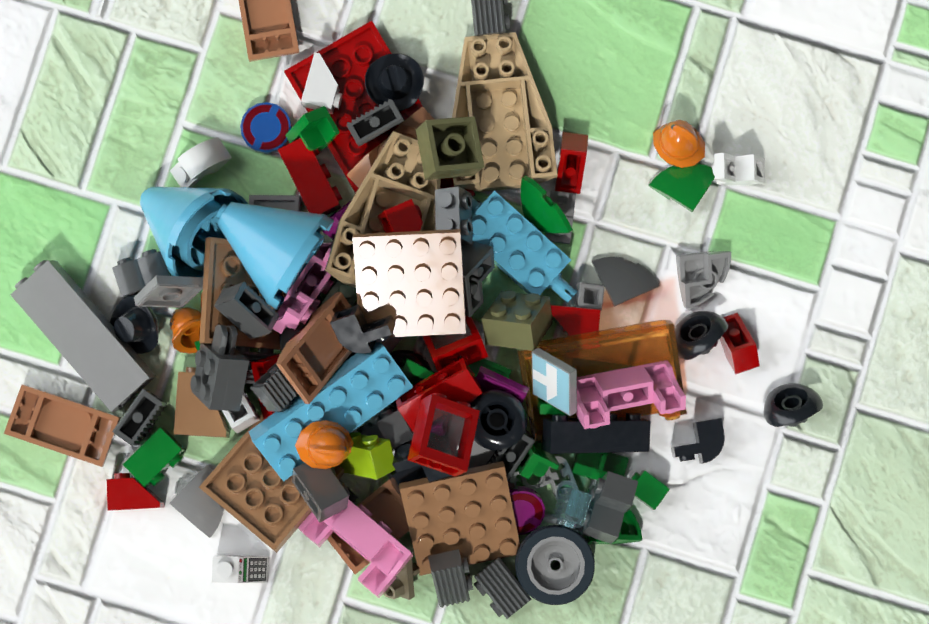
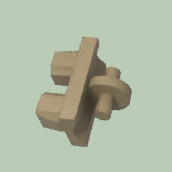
[384,558,420,600]

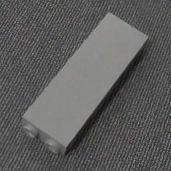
[10,260,156,412]

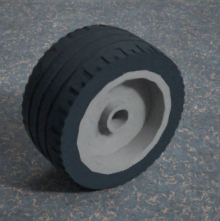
[515,525,595,605]

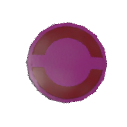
[509,486,545,535]

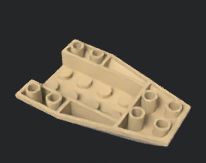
[452,32,557,192]
[325,131,441,288]

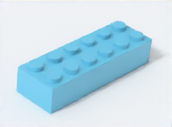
[248,340,413,482]

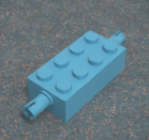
[463,188,578,303]

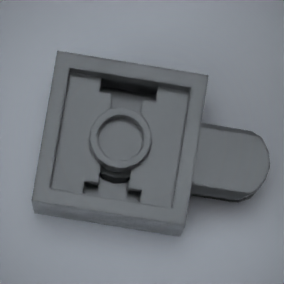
[190,325,249,411]

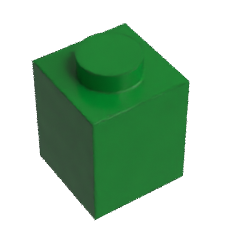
[630,470,670,510]

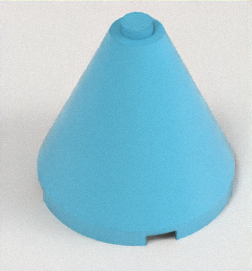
[140,187,248,277]
[216,202,334,310]

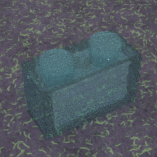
[552,488,593,529]

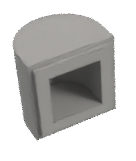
[575,282,604,311]

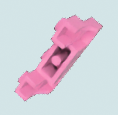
[273,242,334,334]
[576,360,686,429]
[298,499,413,598]

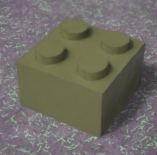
[416,116,485,180]
[482,291,553,351]

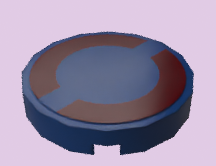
[240,102,292,154]

